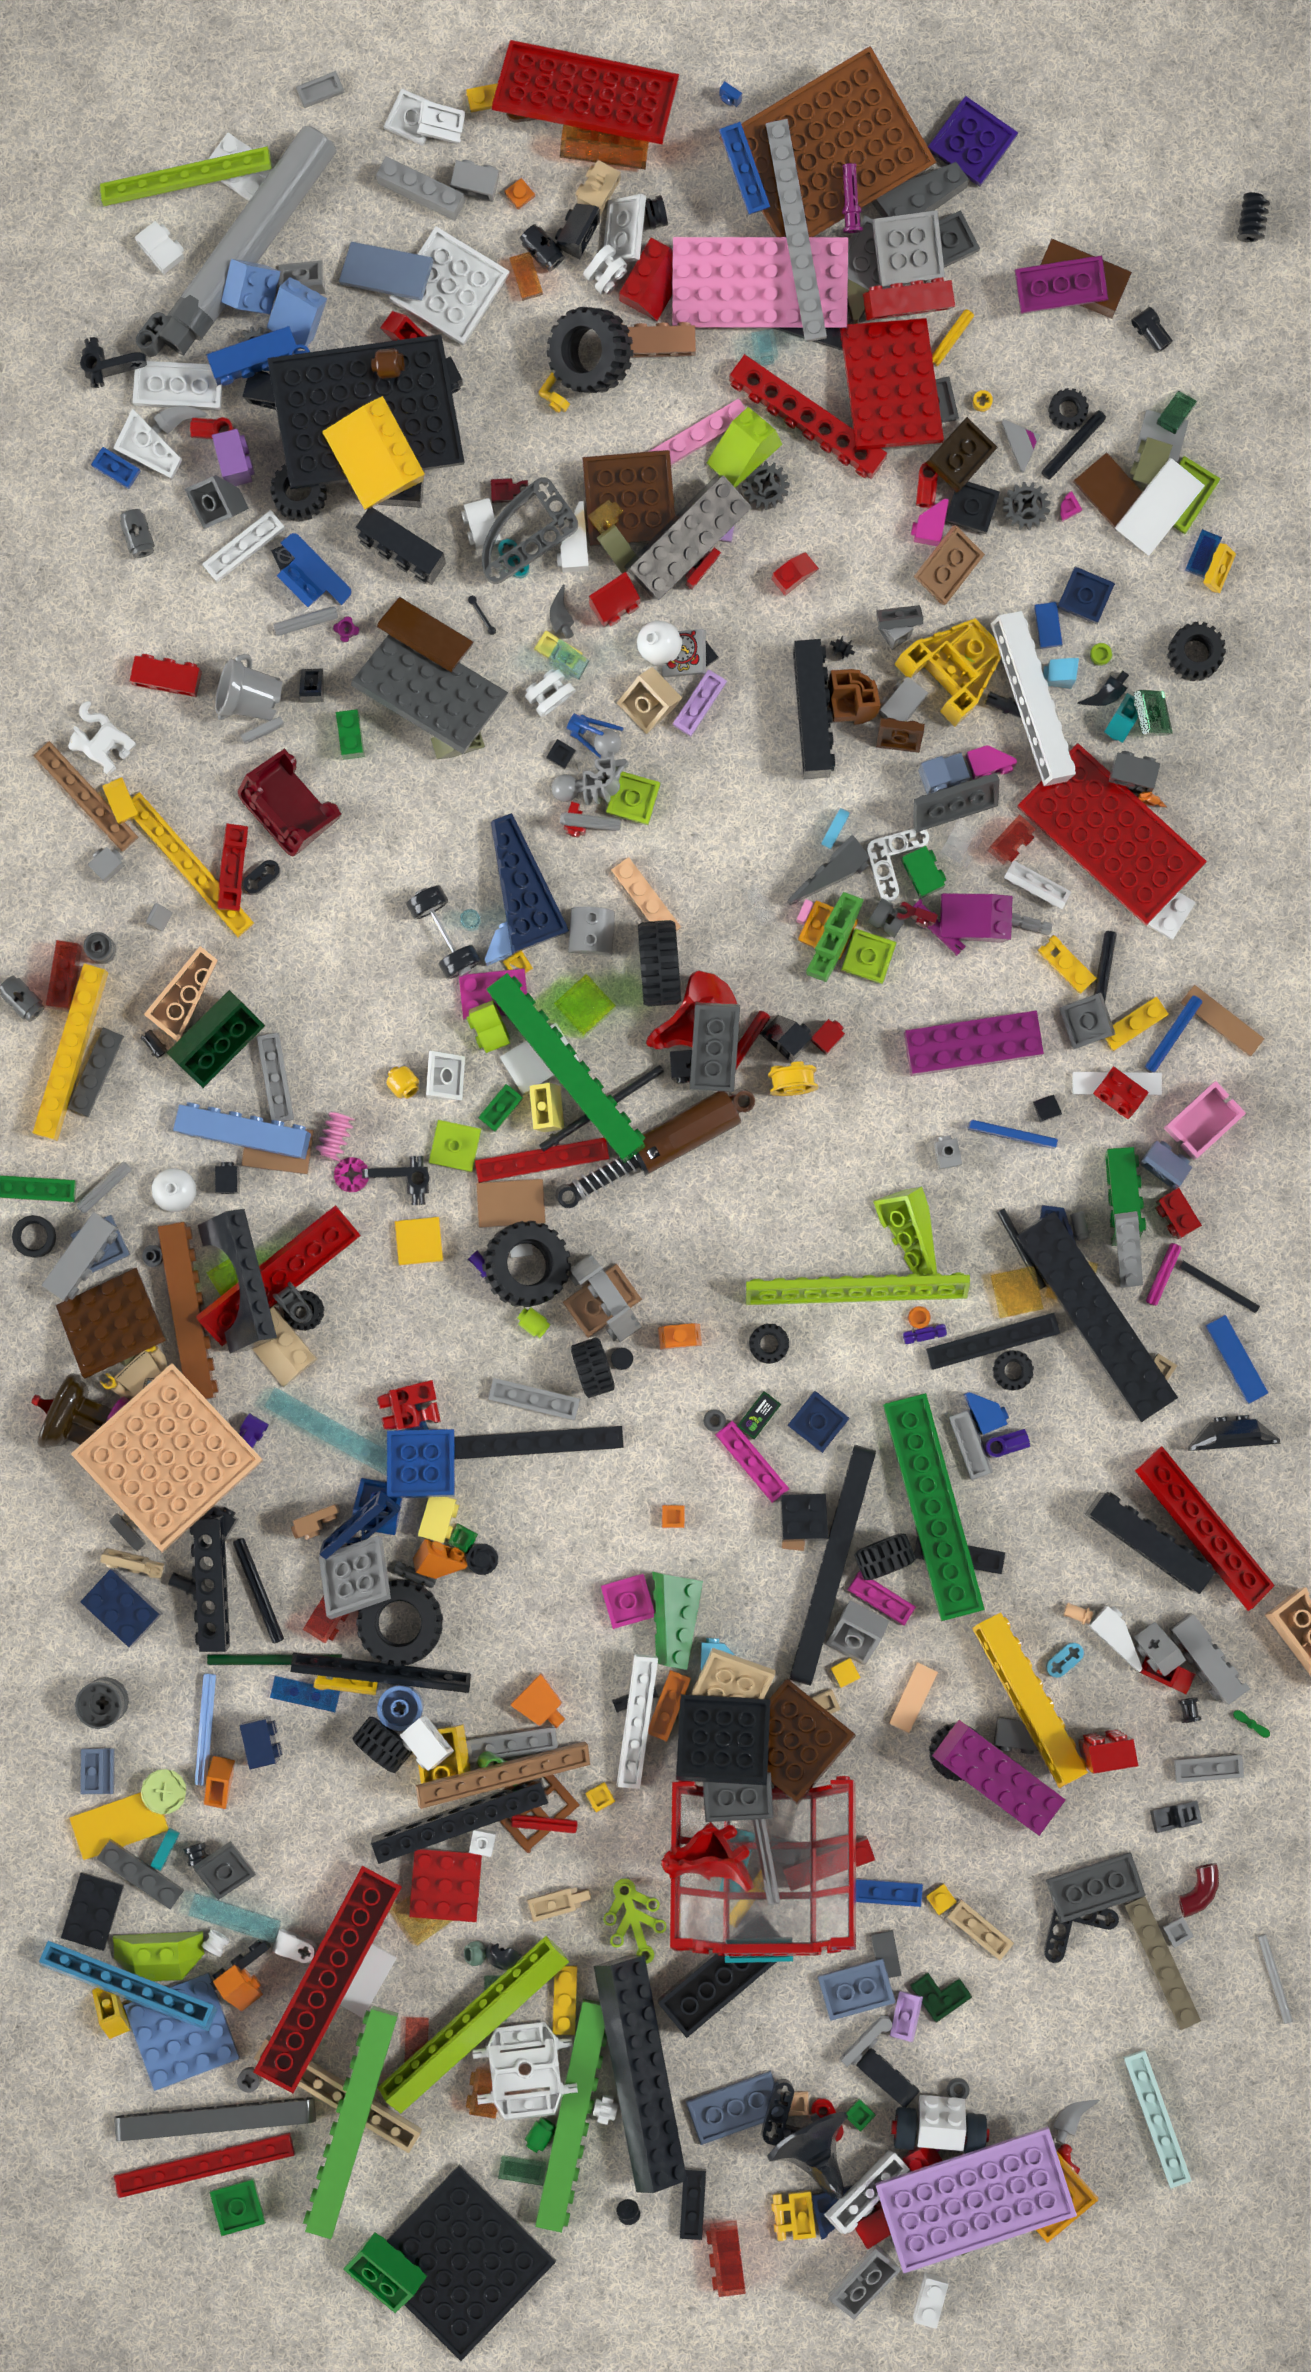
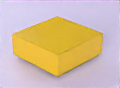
[503,951,533,973]
[831,1658,861,1688]
[585,1782,616,1813]

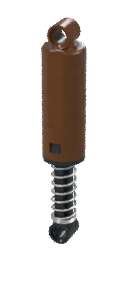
[555,1088,755,1209]

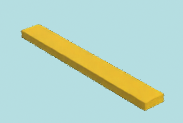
[132,792,255,938]

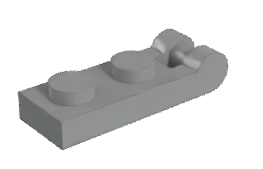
[840,2015,892,2067]

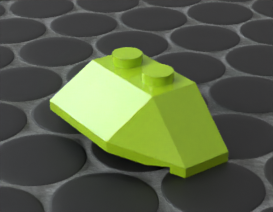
[113,1931,205,1981]

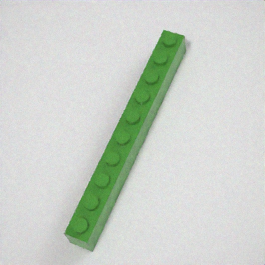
[535,1999,607,2233]
[303,2006,399,2239]

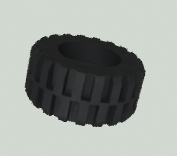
[547,307,634,393]
[638,920,681,1007]
[482,1221,571,1308]
[356,1579,443,1666]

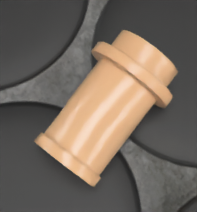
[1063,1602,1093,1625]

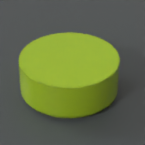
[1090,643,1112,666]

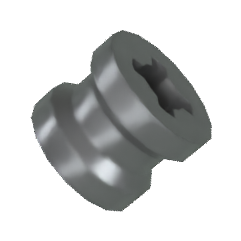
[237,2067,261,2093]

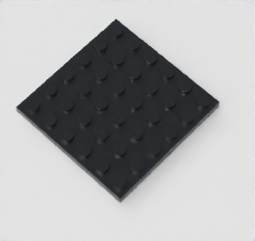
[386,2164,556,2361]

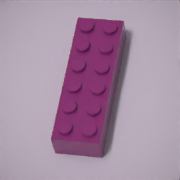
[904,1010,1044,1077]
[932,1720,1066,1836]

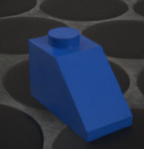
[964,1392,1009,1435]

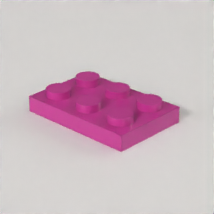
[459,969,527,1020]

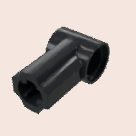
[1131,306,1173,353]

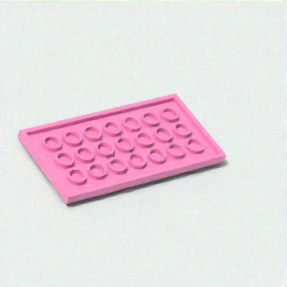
[672,237,848,328]

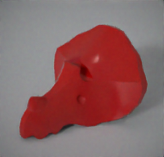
[646,970,740,1050]
[661,1822,755,1892]

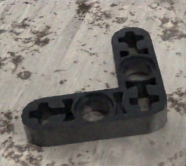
[1044,1907,1119,1963]
[761,2079,800,2146]

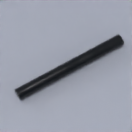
[997,1208,1047,1290]
[1179,1260,1260,1314]

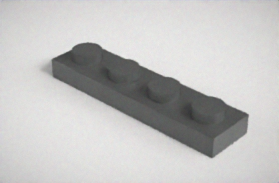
[68,1027,124,1117]
[97,1839,184,1910]

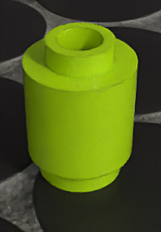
[517,1307,551,1338]

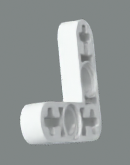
[867,828,929,902]

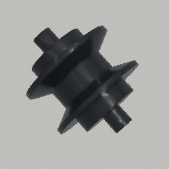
[830,636,855,660]
[616,2199,641,2225]

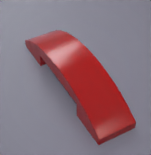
[217,823,248,912]

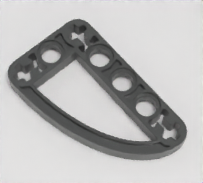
[482,477,578,584]

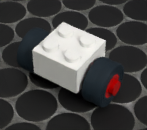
[891,2095,990,2154]

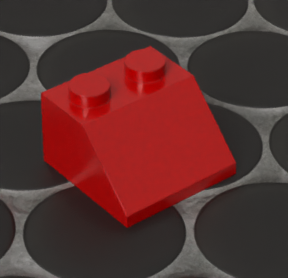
[589,572,640,627]

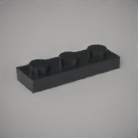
[210,1939,271,1991]
[679,2168,706,2240]

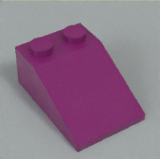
[940,893,1013,943]

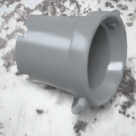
[215,654,282,721]

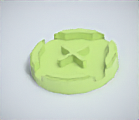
[141,1769,186,1814]

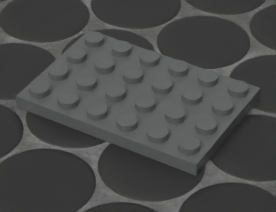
[351,634,508,754]

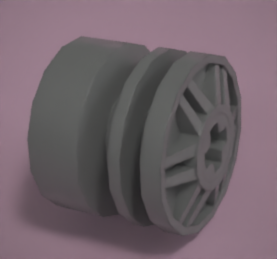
[75,1677,129,1729]

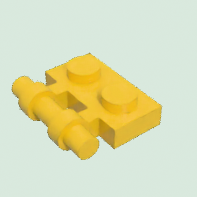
[771,2190,816,2241]

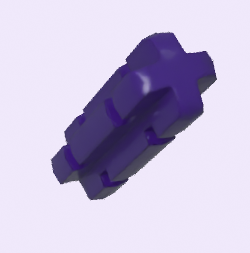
[903,1324,947,1344]

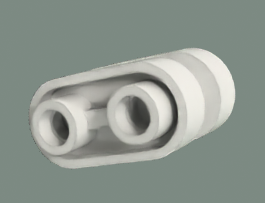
[583,245,627,294]
[525,669,576,717]

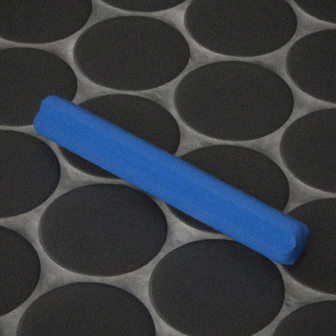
[1145,995,1202,1073]

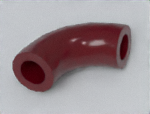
[1178,1863,1219,1918]

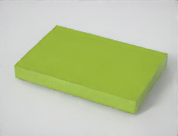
[1173,456,1221,534]

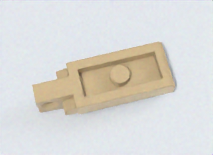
[100,1548,165,1578]
[527,1887,591,1922]

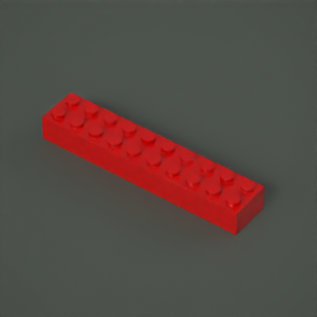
[253,1866,402,2094]

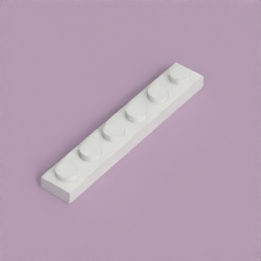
[617,1654,658,1789]

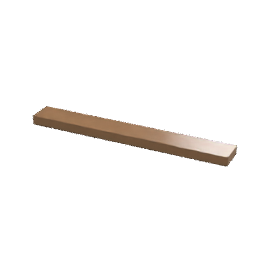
[415,1742,590,1809]

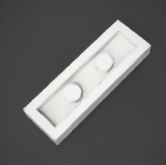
[1004,860,1071,909]

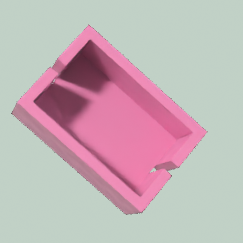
[1164,1081,1246,1160]

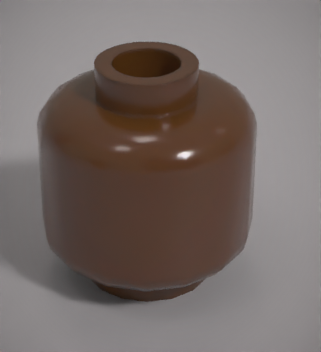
[371,348,405,379]

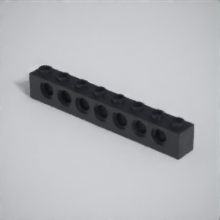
[371,1778,549,1864]

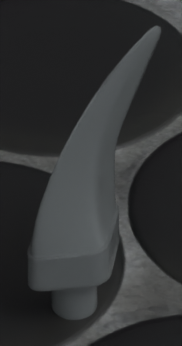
[550,584,574,639]

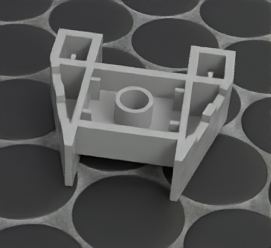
[568,1254,642,1342]

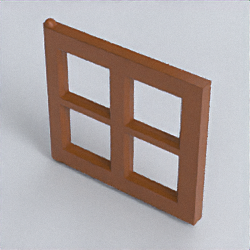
[500,1774,580,1853]

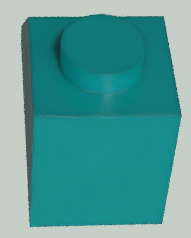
[1104,693,1146,743]

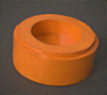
[908,1306,931,1329]

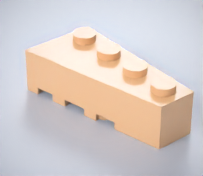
[1265,1587,1311,1676]

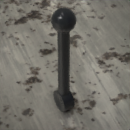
[468,595,496,635]

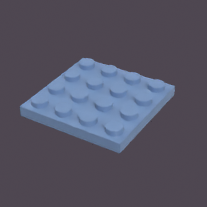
[124,1972,240,2091]

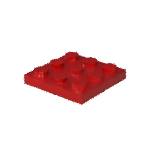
[409,1849,482,1922]

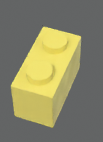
[529,1082,564,1133]
[418,1497,460,1543]

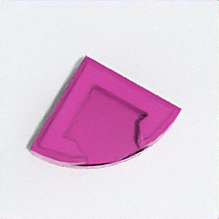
[1060,491,1082,521]

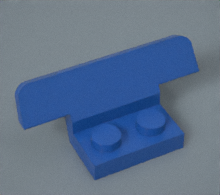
[277,533,352,607]

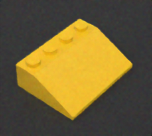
[323,396,425,510]

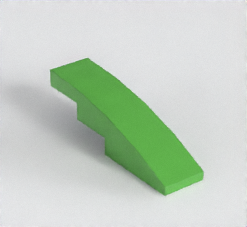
[806,892,863,982]

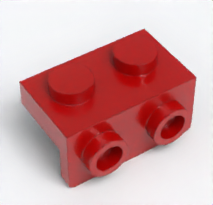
[1093,1066,1149,1119]

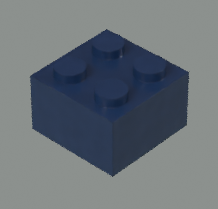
[239,1716,283,1770]

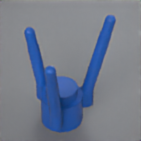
[567,713,624,758]

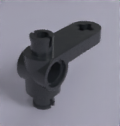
[80,337,147,388]
[362,1156,430,1205]

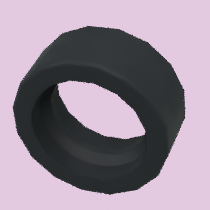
[12,1215,56,1258]

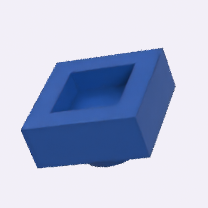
[719,81,742,107]

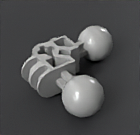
[551,729,629,805]

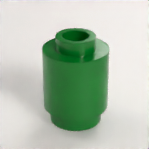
[525,2117,556,2153]

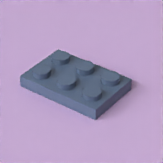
[818,1958,896,2021]

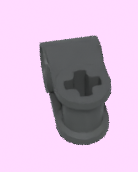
[273,1281,313,1324]

